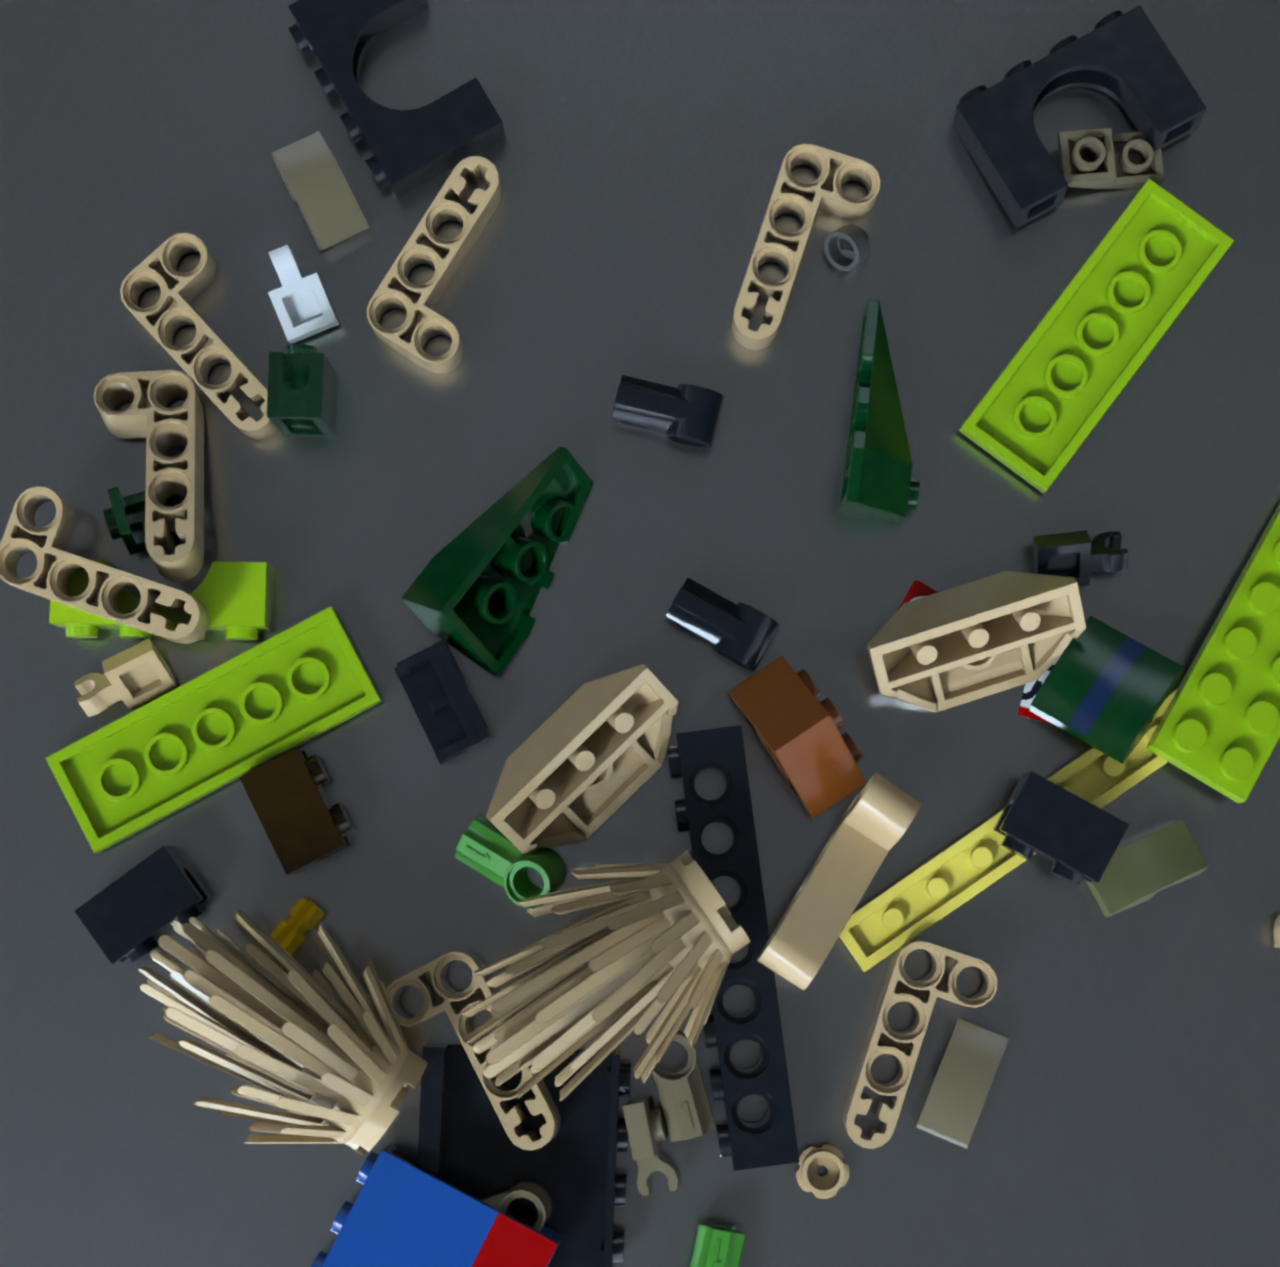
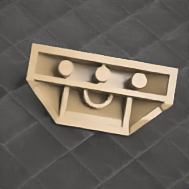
[867,571,1086,712]
[486,664,679,854]

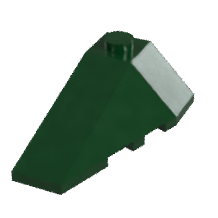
[838,299,920,525]
[401,446,593,677]

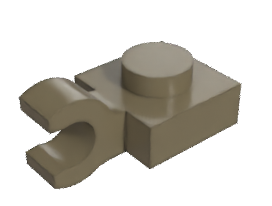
[622,1095,681,1196]

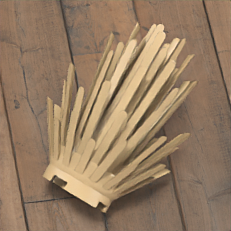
[461,850,751,1101]
[138,909,428,1156]

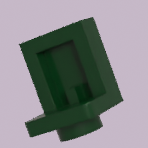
[103,486,182,555]

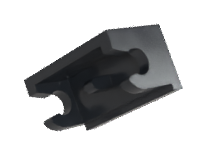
[394,640,494,765]

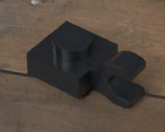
[1033,530,1128,587]

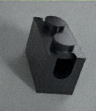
[993,771,1129,887]
[74,846,211,965]

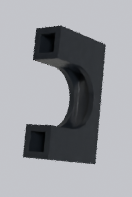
[288,0,506,199]
[953,5,1207,228]

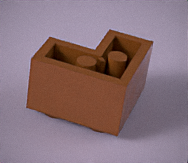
[728,656,867,818]

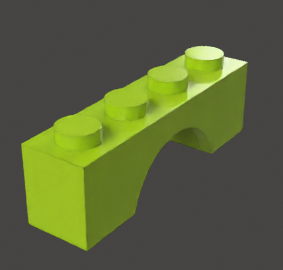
[49,560,275,641]

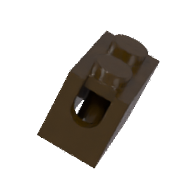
[239,748,354,875]

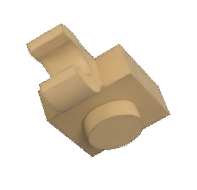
[74,638,177,717]

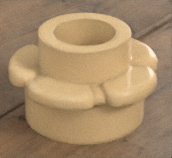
[796,1144,849,1199]

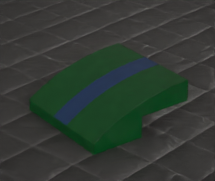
[1029,616,1184,764]

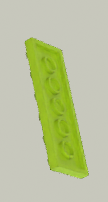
[958,178,1235,494]
[1146,503,1280,804]
[45,606,382,853]

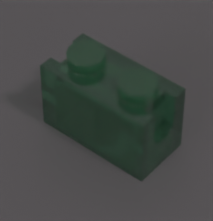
[267,344,338,437]

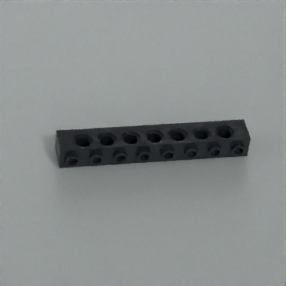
[667,725,799,1171]

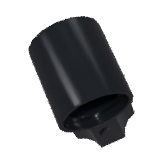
[612,375,724,449]
[665,578,780,672]

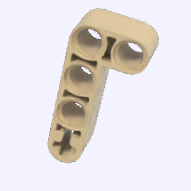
[732,143,881,350]
[367,156,502,374]
[120,232,282,440]
[93,370,204,583]
[0,486,210,644]
[757,772,922,991]
[842,939,998,1149]
[386,951,561,1151]

